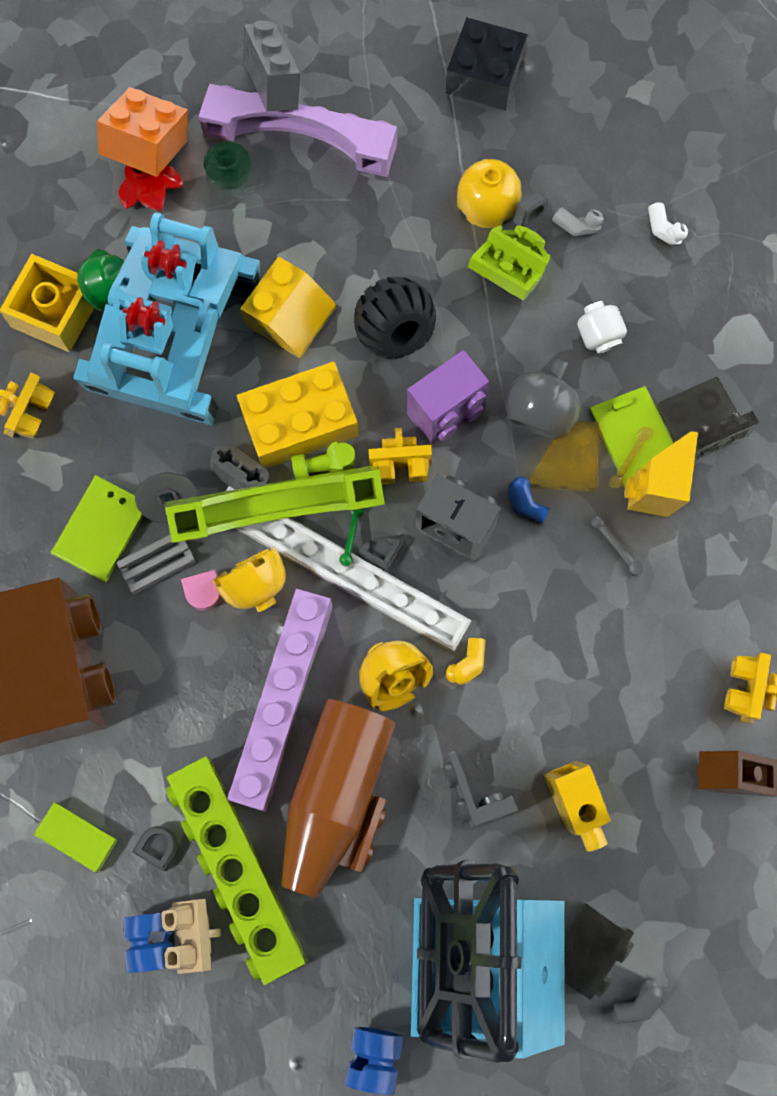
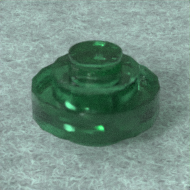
[203,141,252,190]

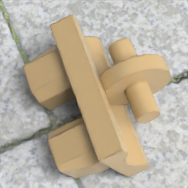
[161,899,221,974]

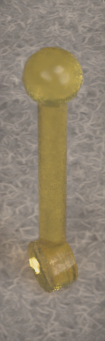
[609,427,652,489]

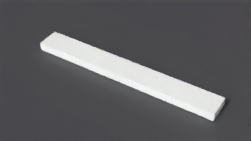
[226,486,471,653]

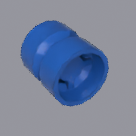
[123,913,175,973]
[345,1026,404,1095]

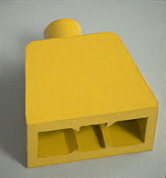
[542,761,610,852]

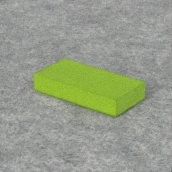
[33,802,118,873]

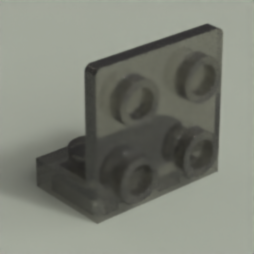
[657,377,759,461]
[564,903,634,1000]

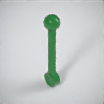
[339,508,364,567]

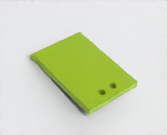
[589,386,674,487]
[51,475,144,583]

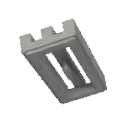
[116,535,196,595]

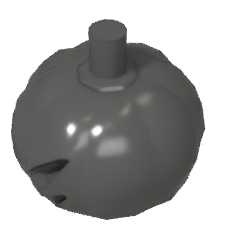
[504,359,581,440]

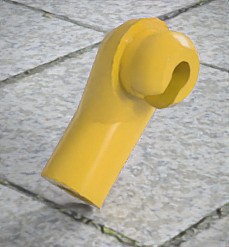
[446,638,486,685]

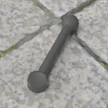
[591,515,643,576]

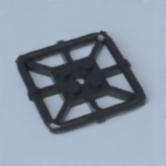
[417,860,522,1063]

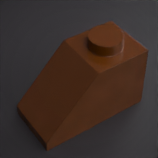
[697,750,777,797]

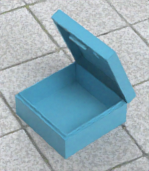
[411,898,565,1059]

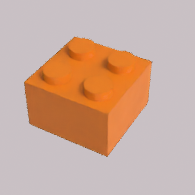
[97,87,188,177]

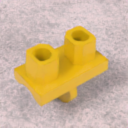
[0,372,55,439]
[368,427,432,485]
[724,653,777,724]

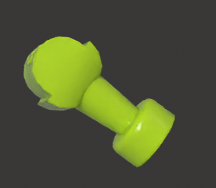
[291,441,356,479]

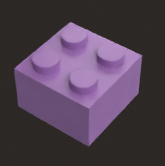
[407,350,490,445]

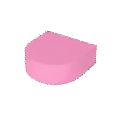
[181,570,221,611]

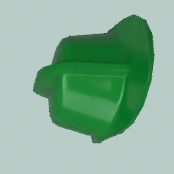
[77,249,125,311]

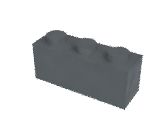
[243,20,300,112]

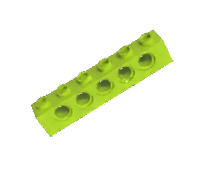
[165,756,308,985]

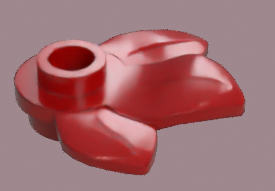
[118,165,183,212]

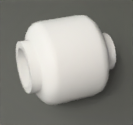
[577,301,627,354]

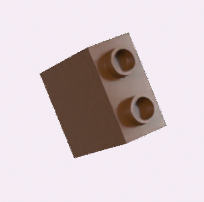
[0,577,116,756]

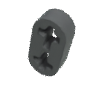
[209,444,269,489]

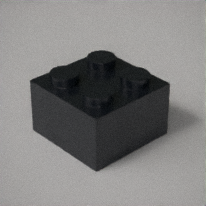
[446,17,528,111]

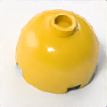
[457,159,522,228]
[212,546,286,612]
[359,640,433,711]

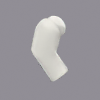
[648,203,688,245]

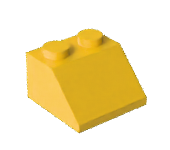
[240,256,337,358]
[624,431,698,517]

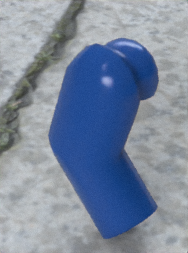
[508,477,550,524]

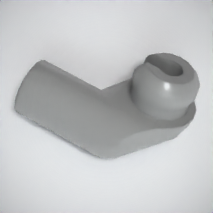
[552,207,604,237]

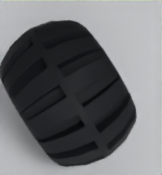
[354,276,436,359]

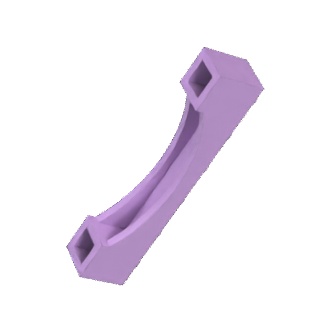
[198,84,397,177]
[227,589,333,813]

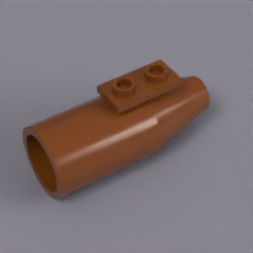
[281,699,396,898]

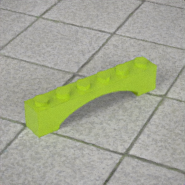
[165,465,385,543]

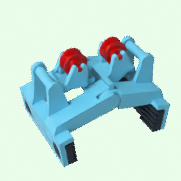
[73,212,262,426]

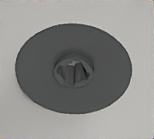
[135,472,199,523]

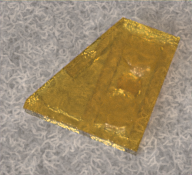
[529,421,599,492]

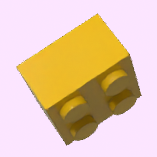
[0,254,94,353]

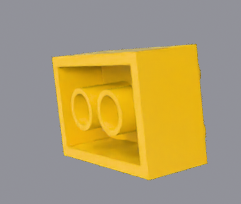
[236,361,359,469]

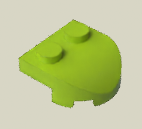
[467,225,550,301]

